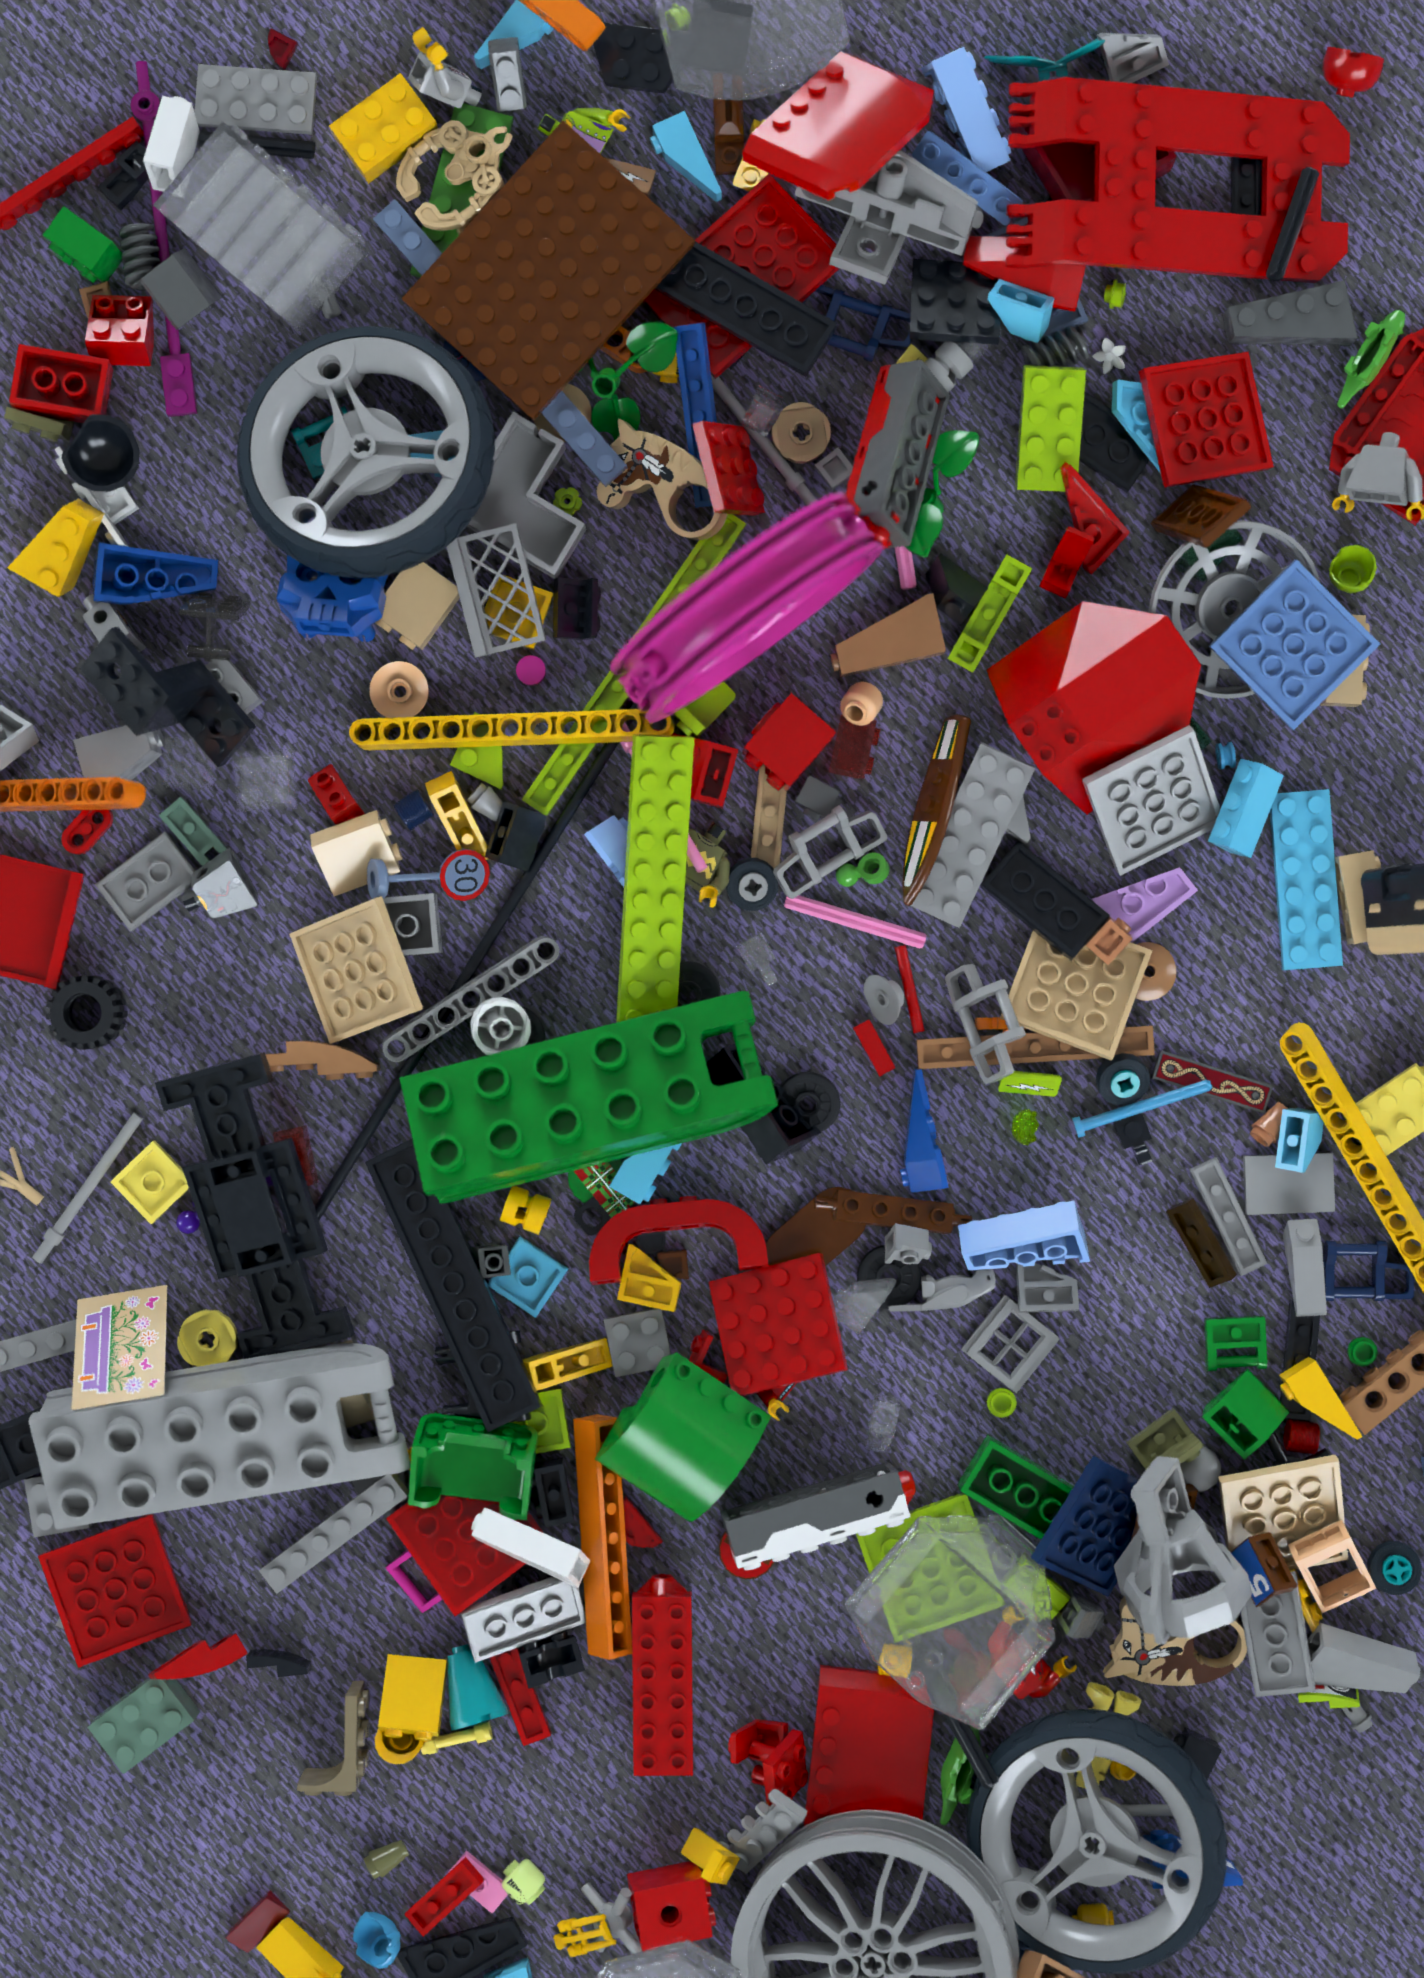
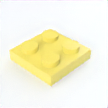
[111,1140,189,1224]

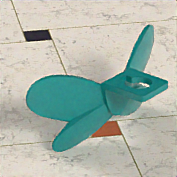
[984,38,1105,82]

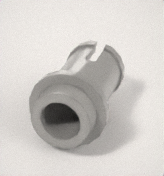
[1342,1705,1373,1733]

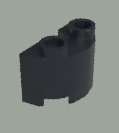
[519,1630,585,1689]

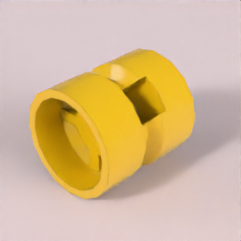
[500,1186,552,1235]

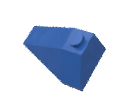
[92,542,218,605]

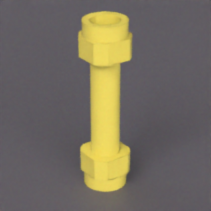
[421,1722,493,1755]

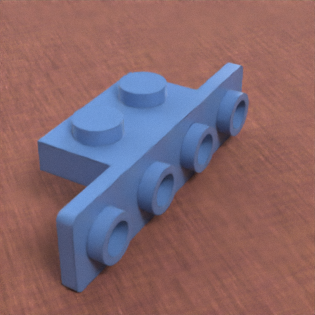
[912,131,1023,226]

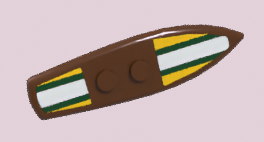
[903,714,971,906]

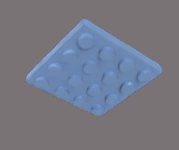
[1209,559,1380,730]

